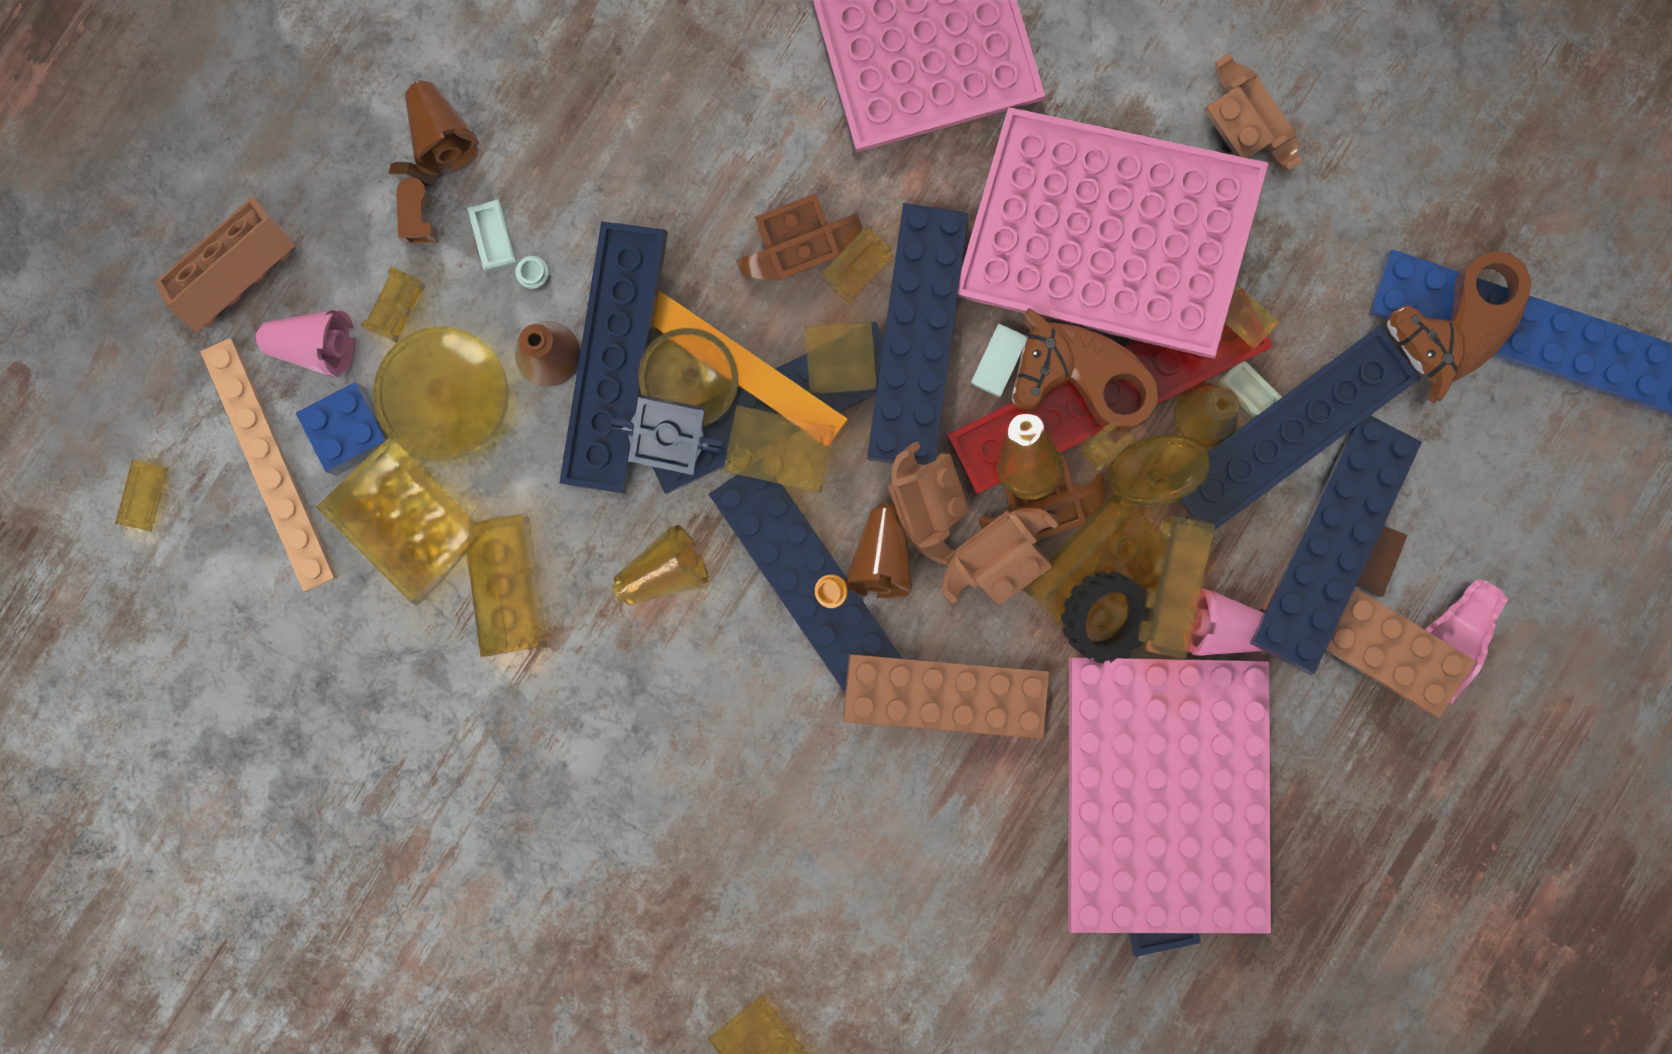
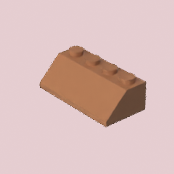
[155,196,295,333]

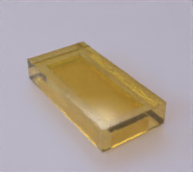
[115,459,168,532]

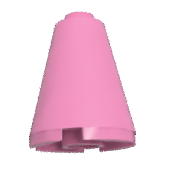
[256,310,355,377]
[1182,589,1264,656]

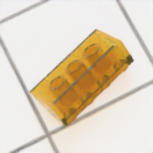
[463,514,548,658]
[1138,514,1215,659]

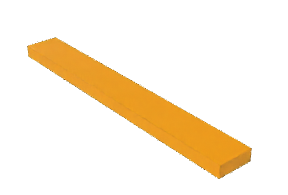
[653,290,848,448]

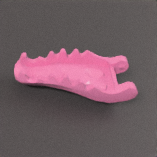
[1425,580,1508,704]

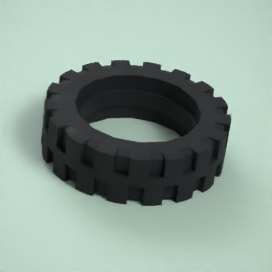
[1061,571,1153,664]

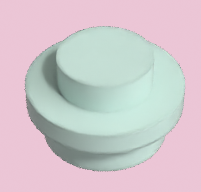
[516,256,549,289]

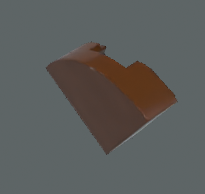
[388,162,436,186]

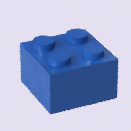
[296,382,395,476]

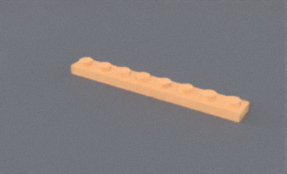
[200,338,337,592]

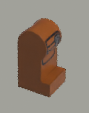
[397,177,438,244]

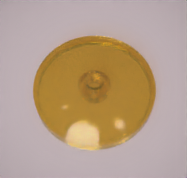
[373,327,509,460]

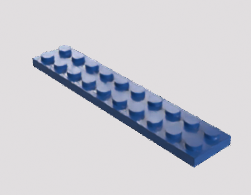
[1369,249,1672,415]

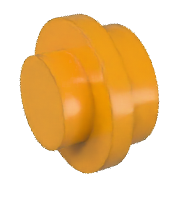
[815,574,848,608]

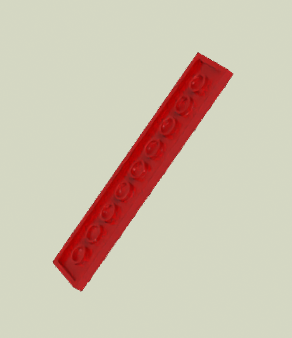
[947,288,1273,495]

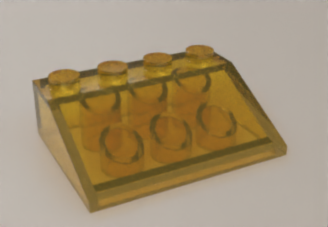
[316,437,485,605]
[1022,493,1189,641]

